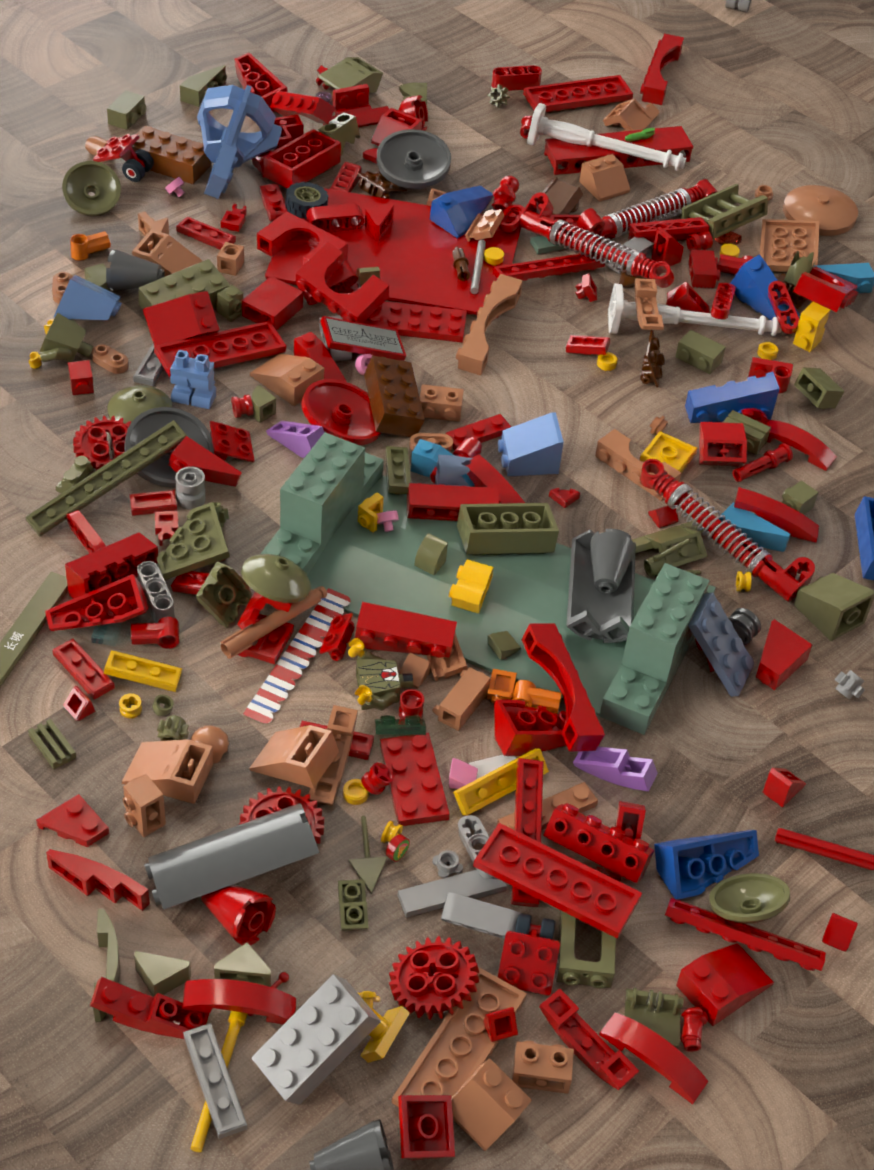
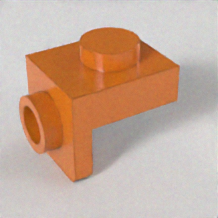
[487,669,517,703]

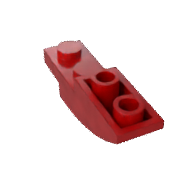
[90,977,209,1039]

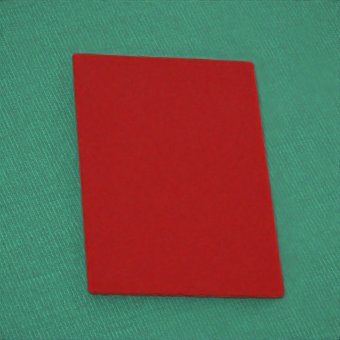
[265,188,521,318]

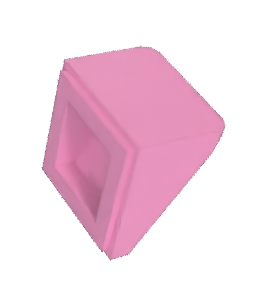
[449,758,478,789]

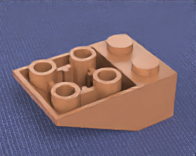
[132,229,202,277]
[249,725,339,788]
[122,739,213,804]

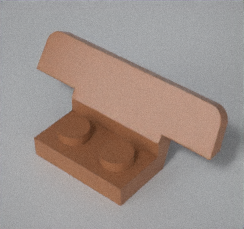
[603,99,659,131]

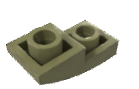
[338,879,369,931]

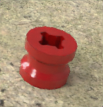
[231,394,253,418]
[361,762,394,795]

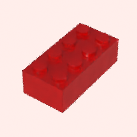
[264,129,341,189]

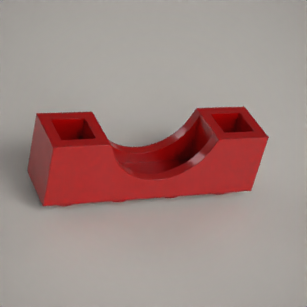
[270,91,336,124]

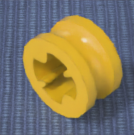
[736,571,752,592]
[119,693,142,719]
[381,820,403,843]

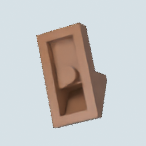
[138,211,169,236]

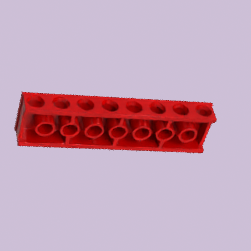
[544,126,694,175]

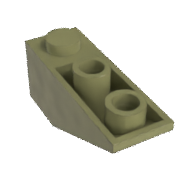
[180,65,227,107]

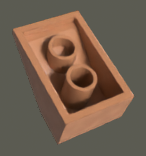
[250,354,324,406]

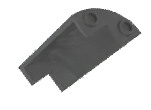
[566,530,635,643]
[144,803,320,910]

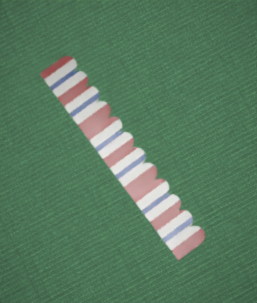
[242,588,351,724]

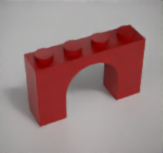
[257,212,348,265]
[295,242,389,323]
[793,266,859,312]

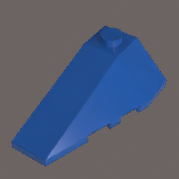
[654,830,759,899]

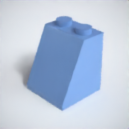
[54,275,122,320]
[498,412,564,476]

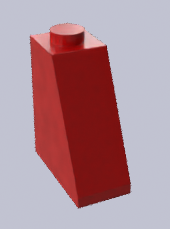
[756,619,812,690]

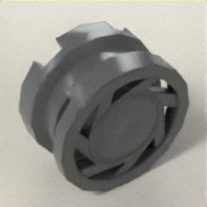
[728,608,761,645]

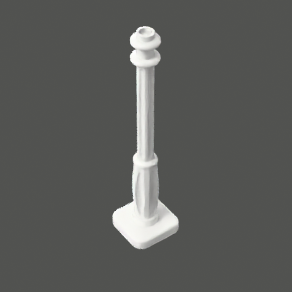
[527,103,686,171]
[608,283,782,337]

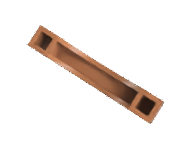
[456,274,523,375]

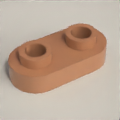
[52,272,73,304]
[91,344,129,374]
[409,433,453,452]

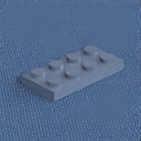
[688,593,754,697]

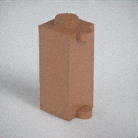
[432,667,491,731]

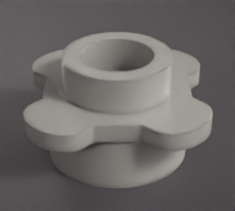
[432,850,463,878]

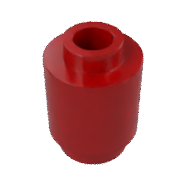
[453,437,482,458]

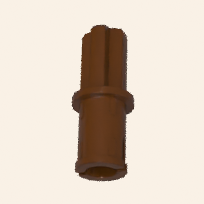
[452,247,470,281]

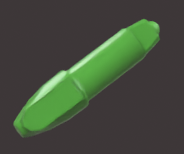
[625,128,655,141]

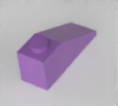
[266,421,324,458]

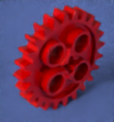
[73,416,131,471]
[239,786,324,844]
[389,936,480,1020]

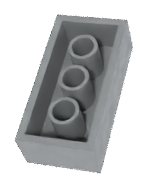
[251,974,381,1105]

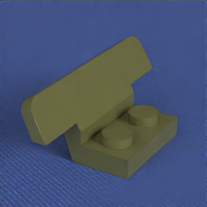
[632,521,708,567]

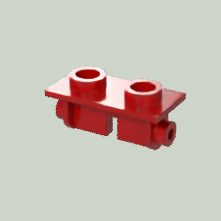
[319,613,355,661]

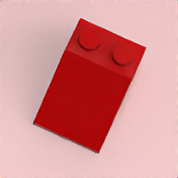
[143,291,220,346]
[676,943,774,1027]

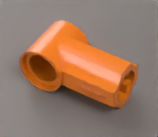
[70,231,111,261]
[512,680,561,713]

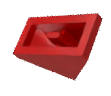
[365,203,394,241]
[762,768,806,808]

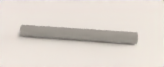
[470,240,486,294]

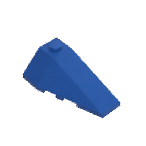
[429,186,494,239]
[730,254,801,326]

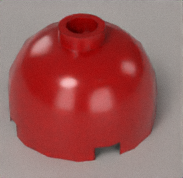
[398,95,428,131]

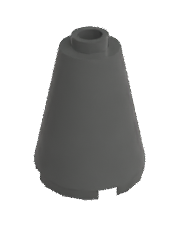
[106,250,165,290]
[590,529,636,594]
[309,1119,394,1170]

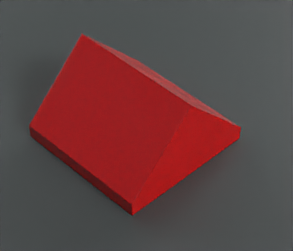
[398,1095,455,1160]

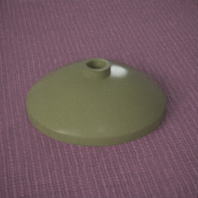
[62,161,121,216]
[107,385,172,423]
[241,554,311,603]
[709,873,791,923]

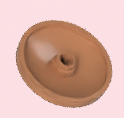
[783,185,858,236]

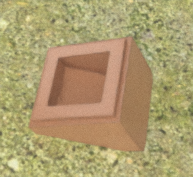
[399,653,431,689]

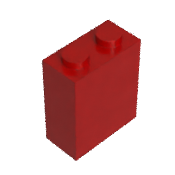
[242,276,303,330]

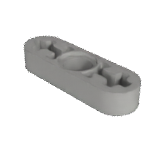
[458,815,495,879]

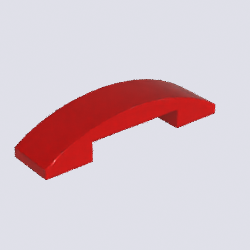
[763,420,837,471]
[182,979,296,1025]
[539,988,639,1090]
[599,1012,709,1105]

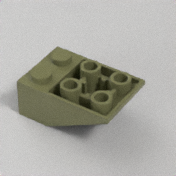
[318,57,383,93]

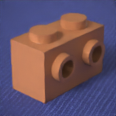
[420,384,464,422]
[122,774,166,838]
[512,1041,574,1094]

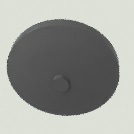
[377,129,451,189]
[124,407,214,488]

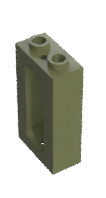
[556,910,616,989]

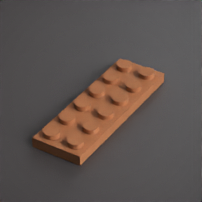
[392,967,527,1107]

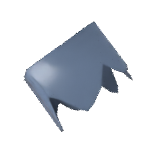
[435,455,473,486]

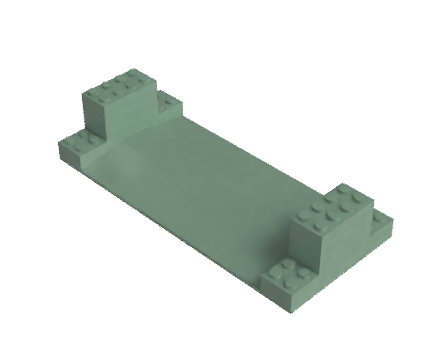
[261,432,716,735]

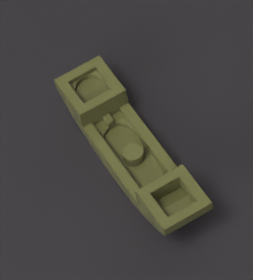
[93,909,120,1022]

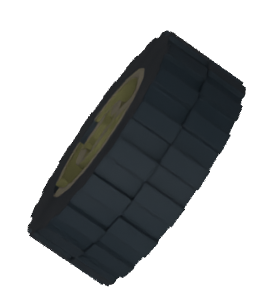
[285,182,328,219]

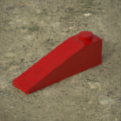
[45,574,149,631]
[494,700,567,756]

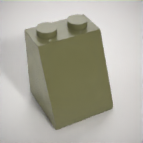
[794,573,874,641]

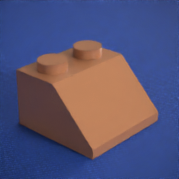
[579,154,630,202]
[452,1058,532,1151]

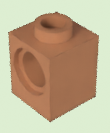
[217,242,244,276]

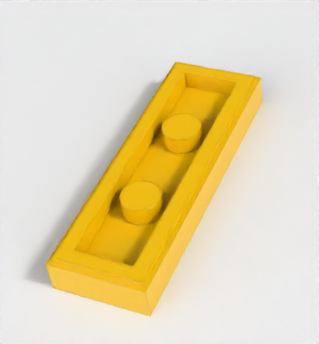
[104,650,182,692]

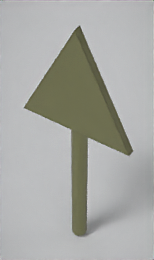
[348,816,388,894]

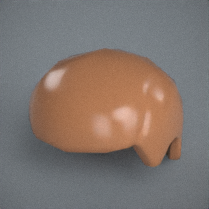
[191,725,229,763]

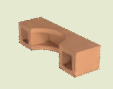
[595,429,681,501]

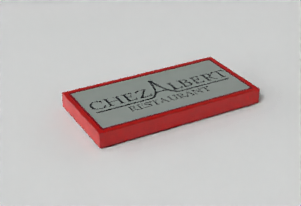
[320,316,406,361]

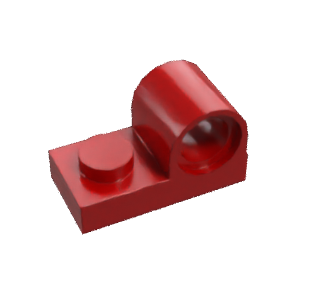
[748,357,793,393]

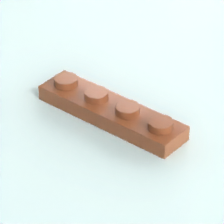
[497,782,598,830]

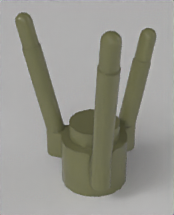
[643,539,701,578]

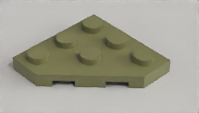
[157,502,230,580]

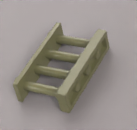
[682,184,768,239]

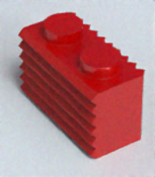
[688,250,720,289]

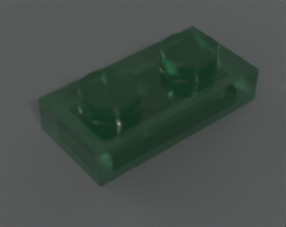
[375,715,426,735]

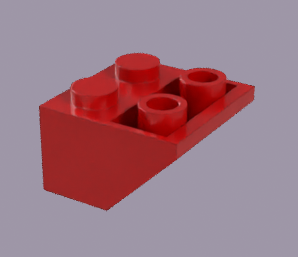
[371,108,422,146]
[699,422,747,466]

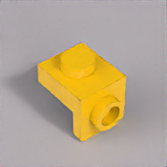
[357,492,384,533]

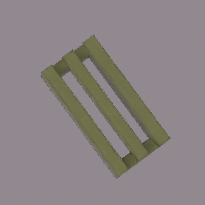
[28,718,76,769]

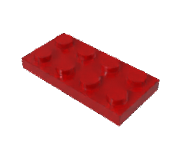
[380,733,450,826]

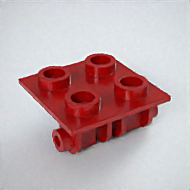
[209,421,255,463]

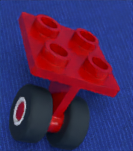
[93,134,154,182]
[498,913,560,996]

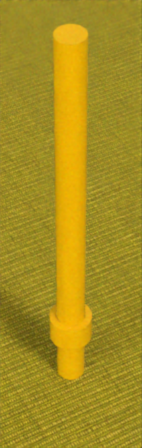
[190,1011,248,1152]

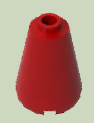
[201,884,276,946]

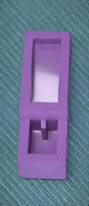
[573,747,658,792]

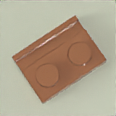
[465,209,504,241]
[426,634,468,681]

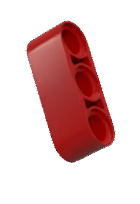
[491,65,542,91]
[306,203,365,232]
[298,261,358,305]

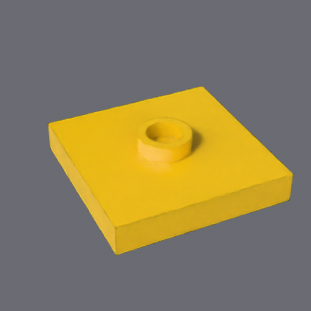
[640,431,698,473]

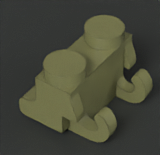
[55,456,93,493]

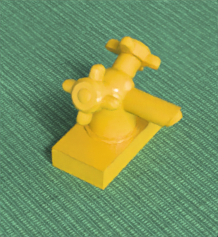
[357,991,410,1063]

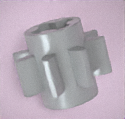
[834,670,865,700]

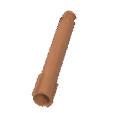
[220,586,327,659]

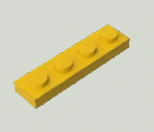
[453,748,549,816]

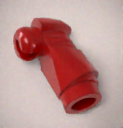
[680,1007,708,1052]

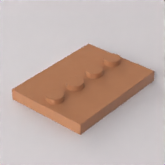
[760,219,819,273]

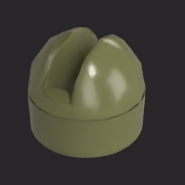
[153,694,174,716]

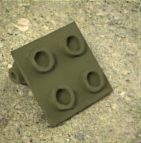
[624,988,684,1047]

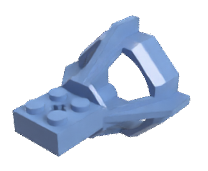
[197,85,282,199]

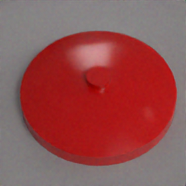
[301,379,381,446]

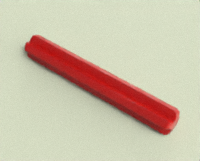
[775,828,874,870]

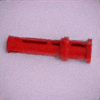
[732,443,793,482]

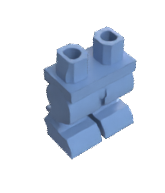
[170,350,216,409]

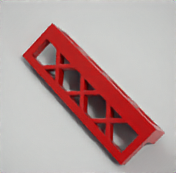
[628,217,709,242]

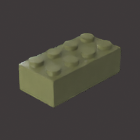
[139,259,230,309]
[457,503,559,555]

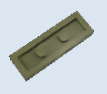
[385,446,411,494]

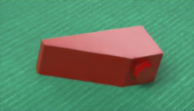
[294,332,347,382]
[168,436,242,487]

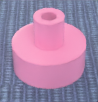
[165,177,185,197]
[355,354,373,375]
[377,511,399,532]

